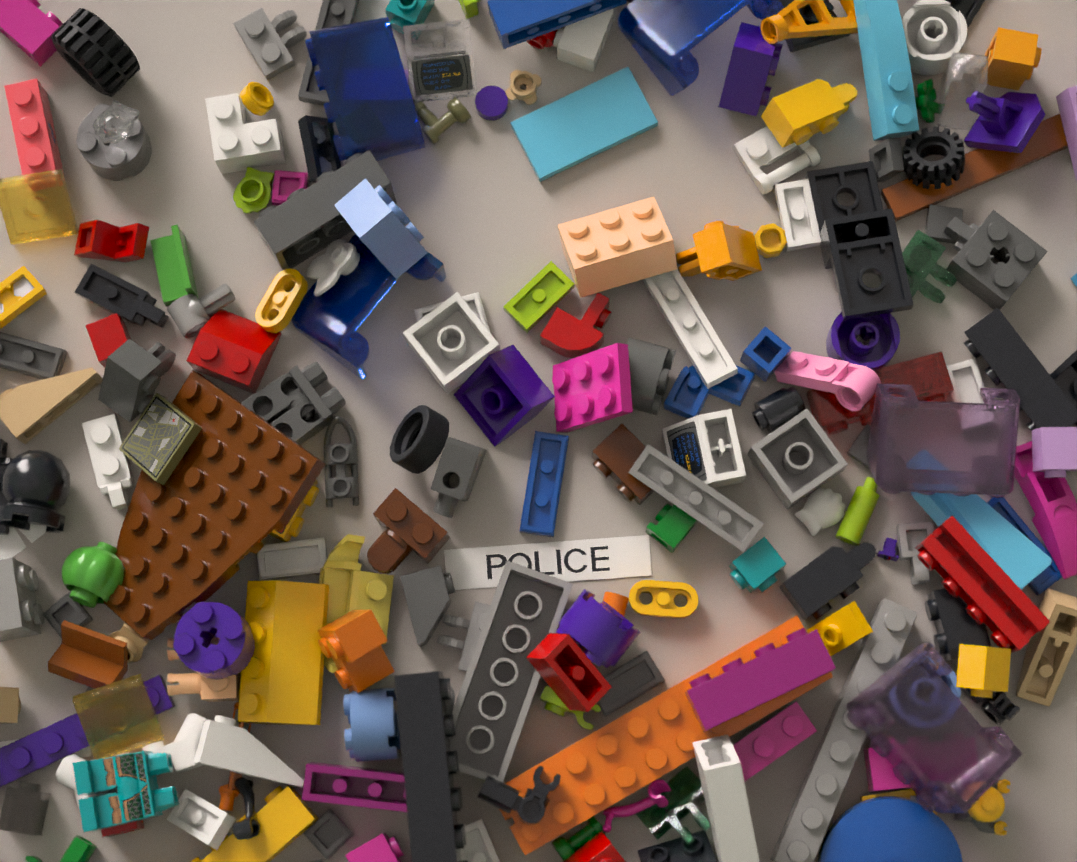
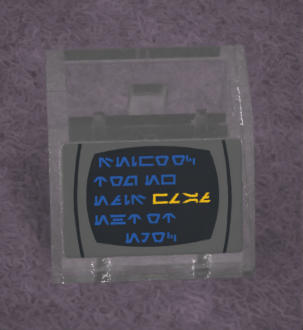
[403,19,478,103]

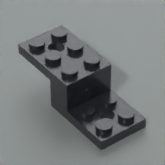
[806,161,914,320]

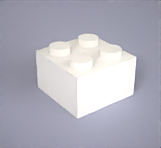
[403,292,500,395]

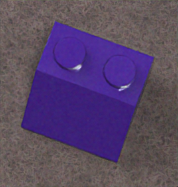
[454,345,555,447]

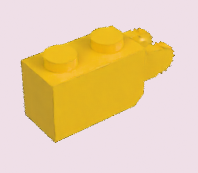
[761,79,858,148]

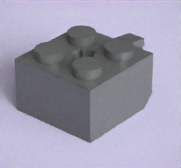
[944,210,1048,310]

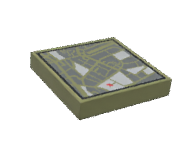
[119,393,202,485]

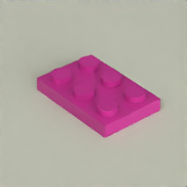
[552,343,633,433]

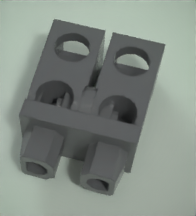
[241,362,346,445]

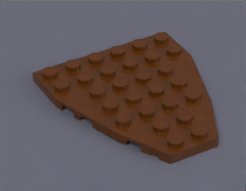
[103,370,326,640]

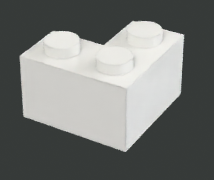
[205,93,286,174]

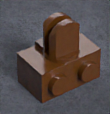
[367,488,450,574]

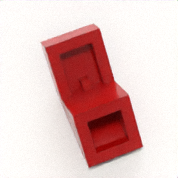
[74,219,149,263]

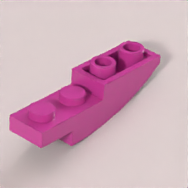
[1003,441,1077,580]

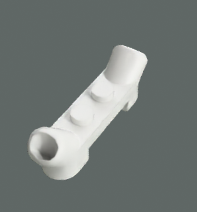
[56,713,209,807]

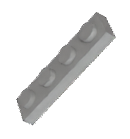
[628,444,764,552]

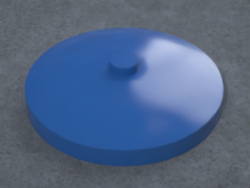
[818,796,963,862]

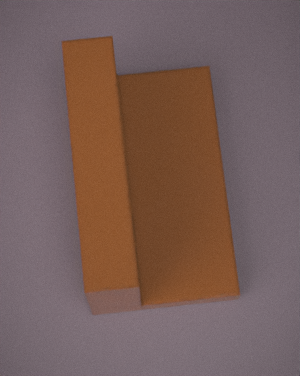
[48,620,128,695]

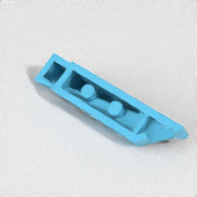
[903,450,1052,589]

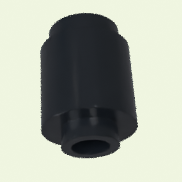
[752,386,806,433]

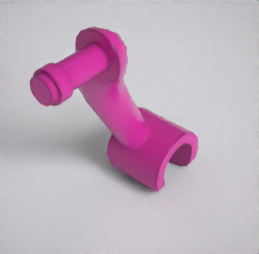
[602,779,671,833]

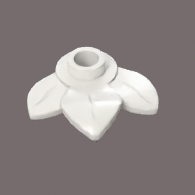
[306,239,360,297]

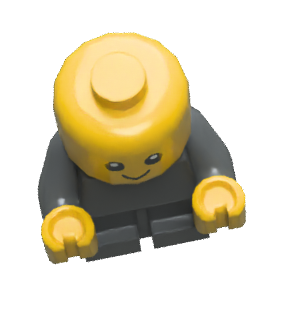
[955,778,1011,836]

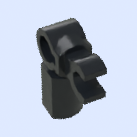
[956,673,1020,725]
[477,766,561,825]

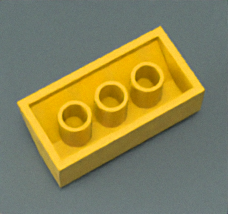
[237,580,329,725]

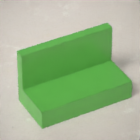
[150,225,198,306]

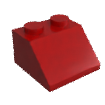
[186,309,282,394]

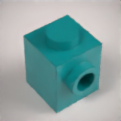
[385,0,435,36]
[729,537,786,593]

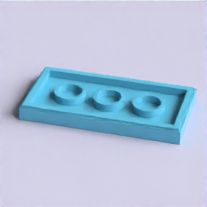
[511,67,658,182]

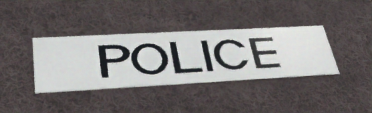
[444,535,652,590]

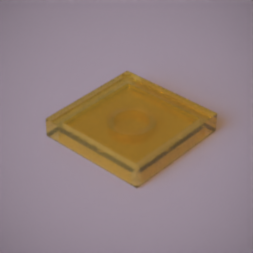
[0,169,78,245]
[72,673,164,760]

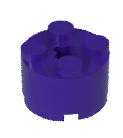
[826,312,900,373]
[556,589,641,669]
[173,602,255,680]

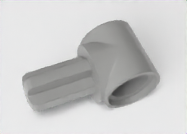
[167,284,235,339]

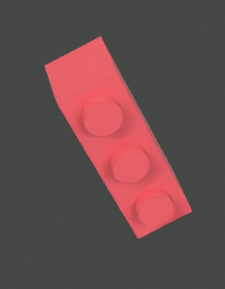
[4,78,65,191]

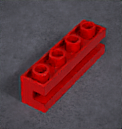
[915,515,1050,653]

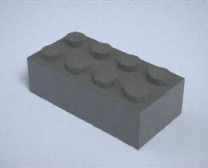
[254,150,397,270]

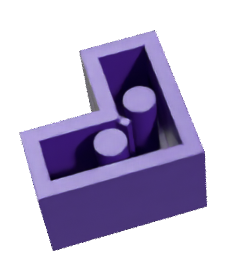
[718,22,783,117]

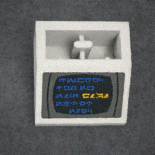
[662,409,746,488]

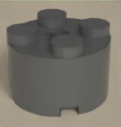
[627,338,676,415]

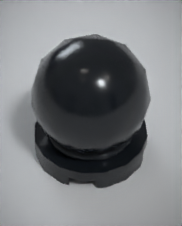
[0,450,70,533]

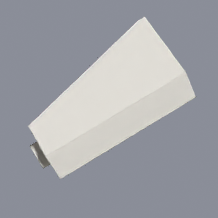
[692,734,760,862]

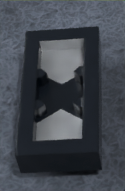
[298,115,341,183]

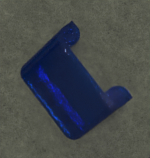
[618,0,785,96]
[292,233,446,380]

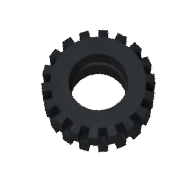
[51,8,140,97]

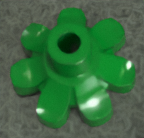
[915,79,940,123]

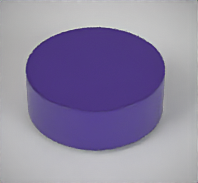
[475,85,508,121]

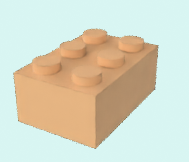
[558,197,677,298]

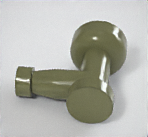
[412,97,471,144]

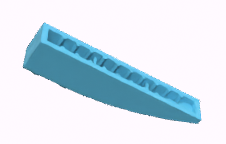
[854,0,919,141]

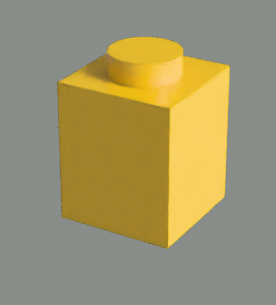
[956,644,1011,698]

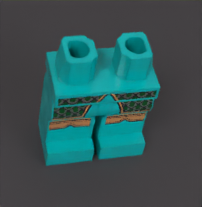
[73,751,179,832]

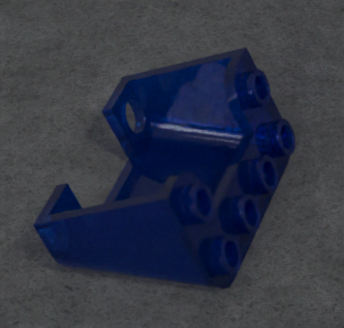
[305,17,425,161]

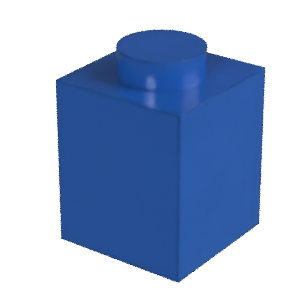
[740,326,791,382]

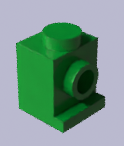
[645,503,698,553]

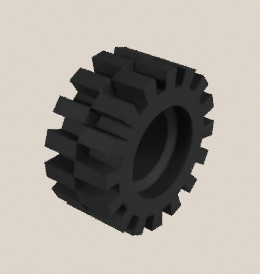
[903,127,965,189]

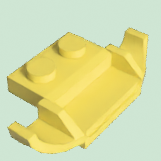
[318,534,394,673]

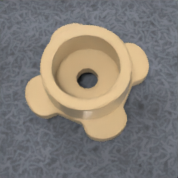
[505,70,542,105]

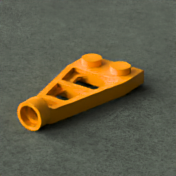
[760,0,858,44]

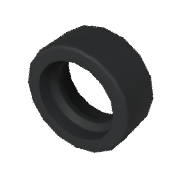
[390,405,449,474]

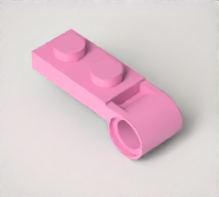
[774,351,881,411]

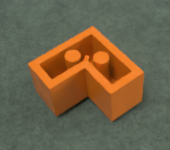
[317,609,395,693]

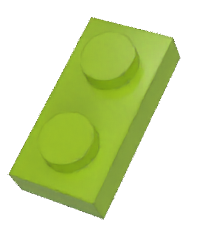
[503,261,575,333]

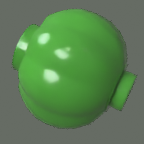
[62,542,124,608]

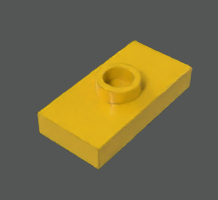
[807,601,873,657]

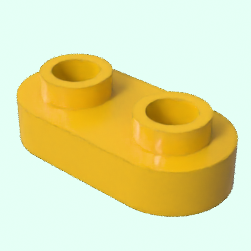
[255,268,308,333]
[629,580,698,618]

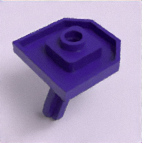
[963,91,1046,153]

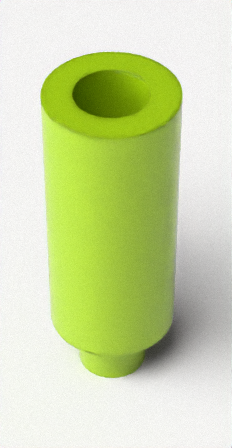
[835,477,880,546]

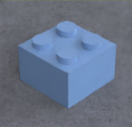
[334,178,428,279]

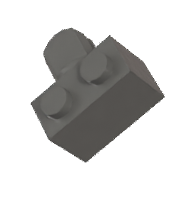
[98,339,176,422]

